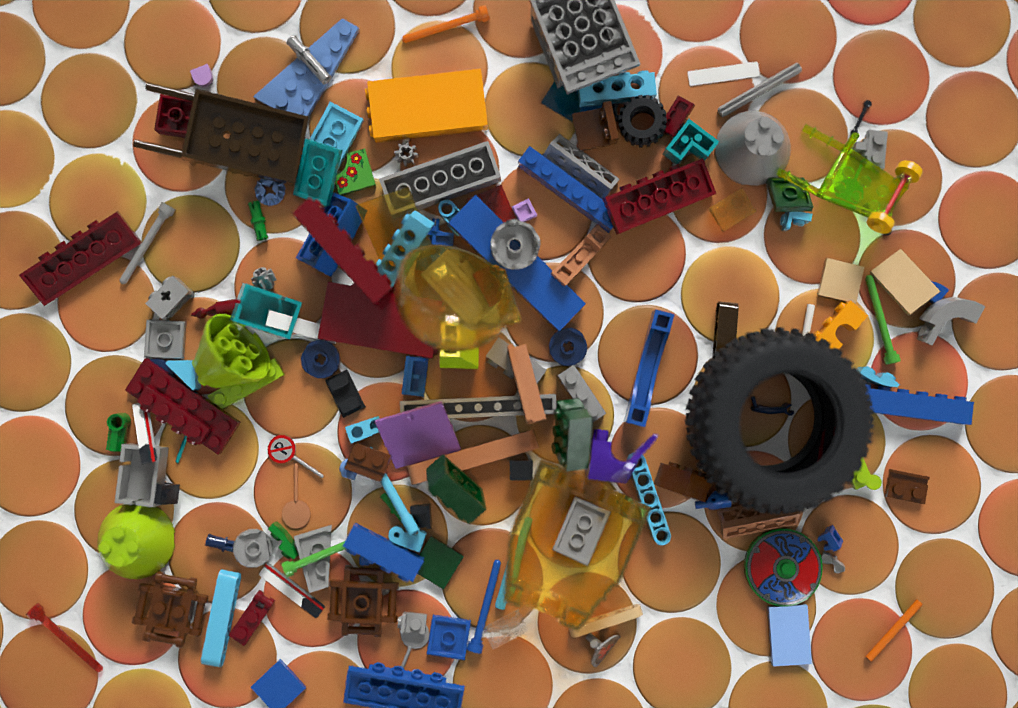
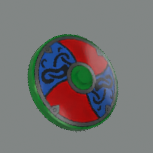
[744,528,823,607]

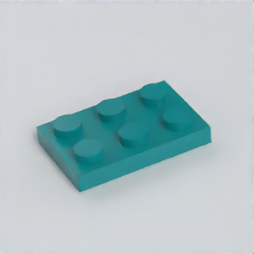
[293,139,343,206]

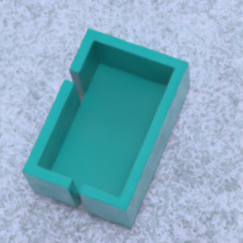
[230,283,302,339]

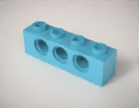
[578,70,657,107]
[376,210,434,288]

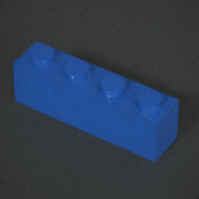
[343,522,424,582]

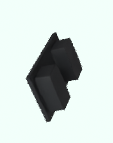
[325,370,365,418]

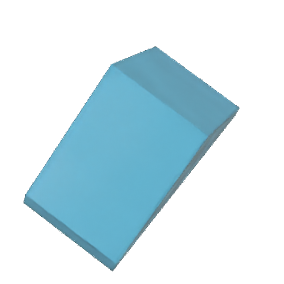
[165,360,201,391]

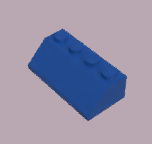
[296,193,368,277]

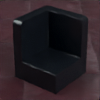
[510,460,533,480]
[410,504,432,529]

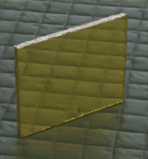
[356,187,435,266]

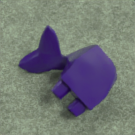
[585,429,658,484]

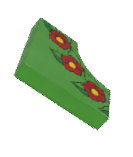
[335,148,376,196]

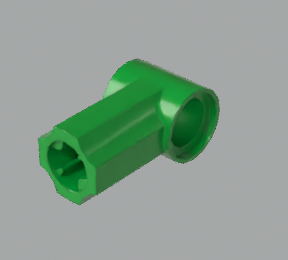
[106,413,131,452]

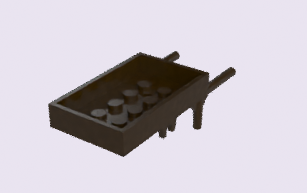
[133,82,309,186]

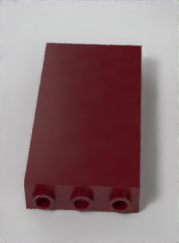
[318,282,446,359]

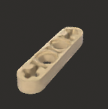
[568,604,643,638]

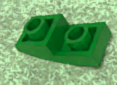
[268,521,299,560]

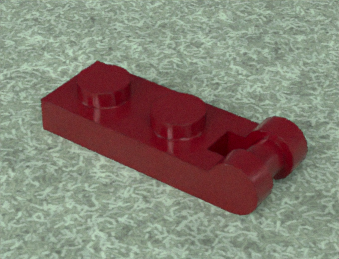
[228,590,276,646]

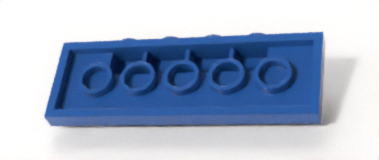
[343,662,465,708]

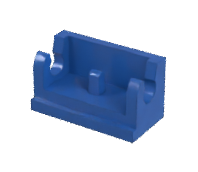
[402,356,429,397]

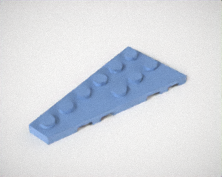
[253,18,359,116]

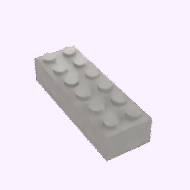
[379,141,501,219]

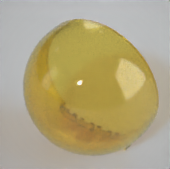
[395,245,521,352]

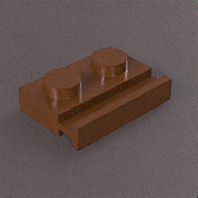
[344,442,392,483]
[884,469,930,504]

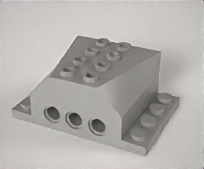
[529,0,640,94]

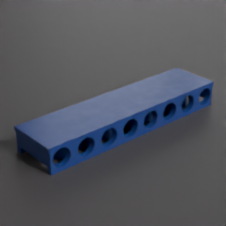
[448,195,586,331]

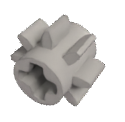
[394,141,419,167]
[251,267,277,291]

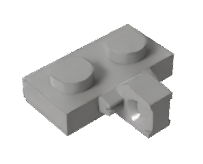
[851,129,888,170]

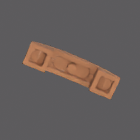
[551,224,611,287]

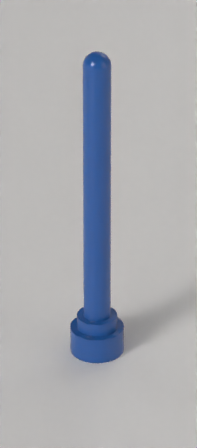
[467,560,501,654]

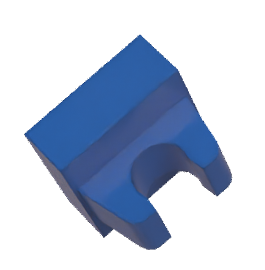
[817,525,843,551]

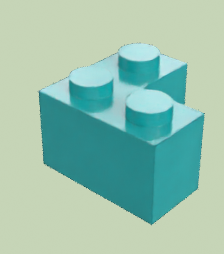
[662,119,719,165]

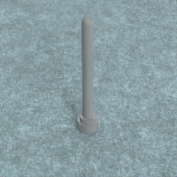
[120,202,175,284]

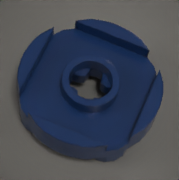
[549,328,587,366]
[301,340,341,379]

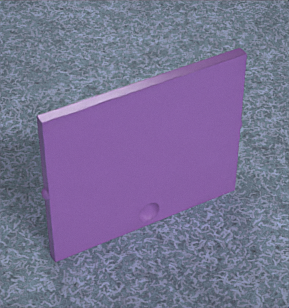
[375,401,461,469]

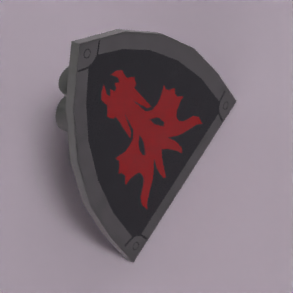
[586,633,620,667]

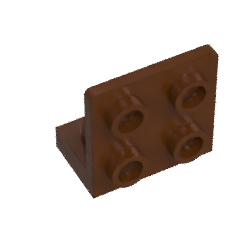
[572,101,619,151]

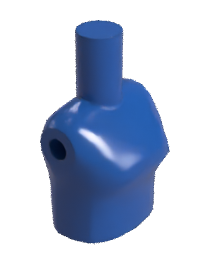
[695,491,732,510]

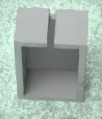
[115,443,169,507]

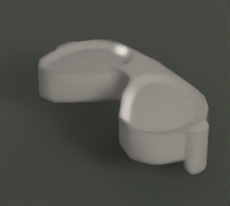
[821,551,845,573]

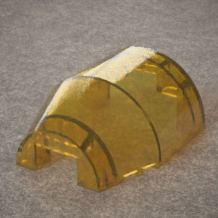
[504,460,651,631]

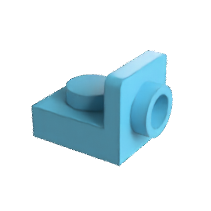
[780,212,813,231]

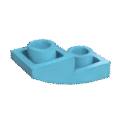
[857,366,900,388]

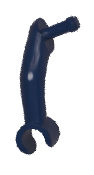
[750,396,794,416]

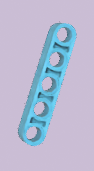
[627,453,671,545]
[201,569,241,668]

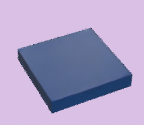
[427,614,471,660]
[251,659,306,708]

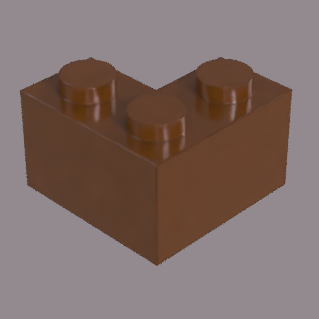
[654,461,712,502]

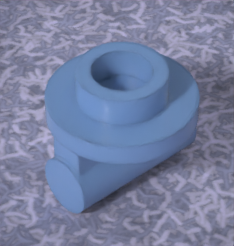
[339,458,357,480]

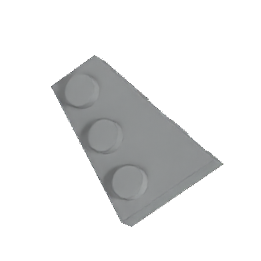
[294,525,332,593]

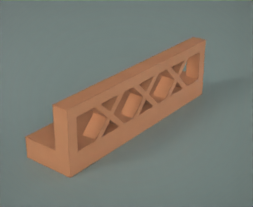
[507,344,546,425]
[717,505,800,539]

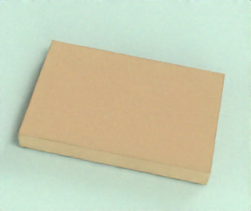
[869,249,940,316]

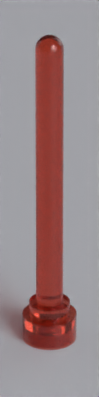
[26,603,103,672]

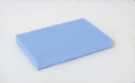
[767,604,812,666]

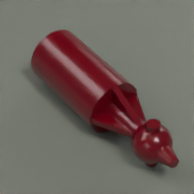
[191,299,240,319]

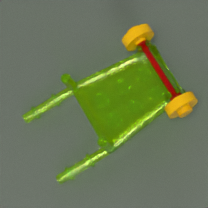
[776,124,923,234]

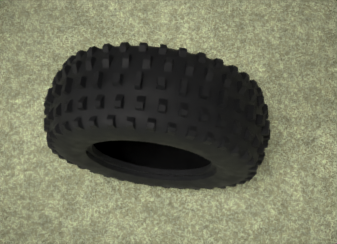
[685,327,874,515]

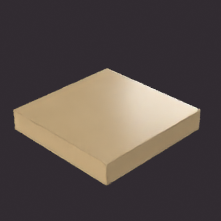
[817,258,864,304]

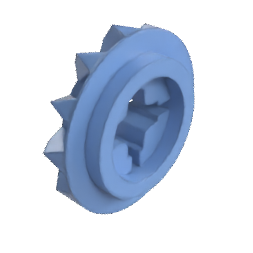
[254,179,285,206]

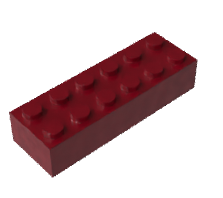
[292,197,392,305]

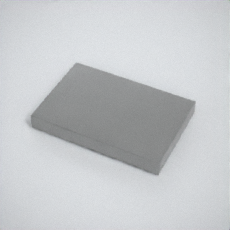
[552,496,611,566]

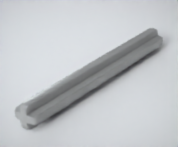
[718,63,802,117]

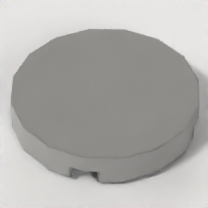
[233,529,273,568]

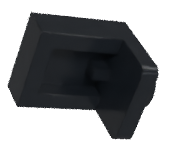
[154,482,180,505]

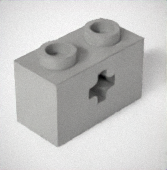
[145,276,195,321]

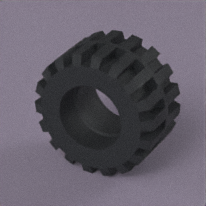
[618,95,667,148]

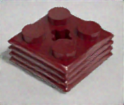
[154,94,193,138]

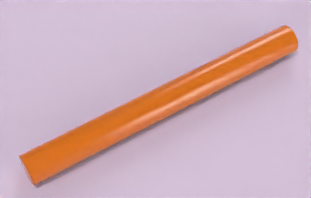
[865,599,923,662]

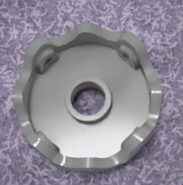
[490,219,541,270]

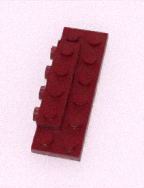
[602,158,717,235]
[19,211,142,306]
[125,358,241,455]

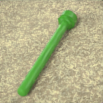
[866,275,901,365]
[281,541,346,578]

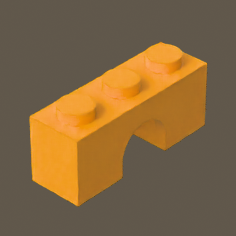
[813,300,868,349]

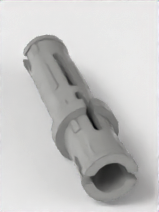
[286,35,332,85]

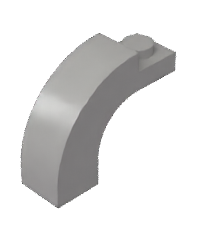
[917,297,985,346]

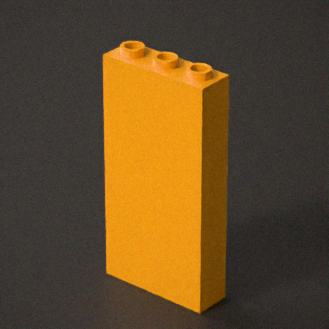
[365,69,488,143]

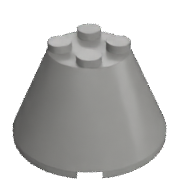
[715,111,791,186]

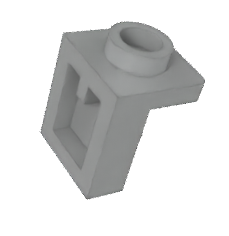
[397,611,427,635]

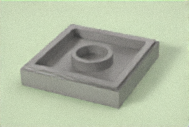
[144,319,187,360]

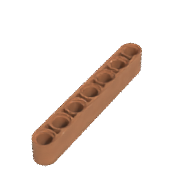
[407,429,539,485]

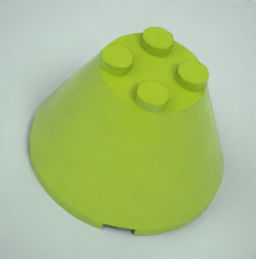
[192,314,271,388]
[97,504,175,579]

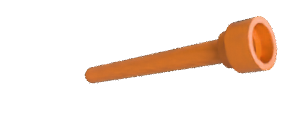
[402,5,490,43]

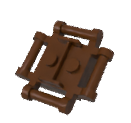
[327,565,399,637]
[132,571,209,648]

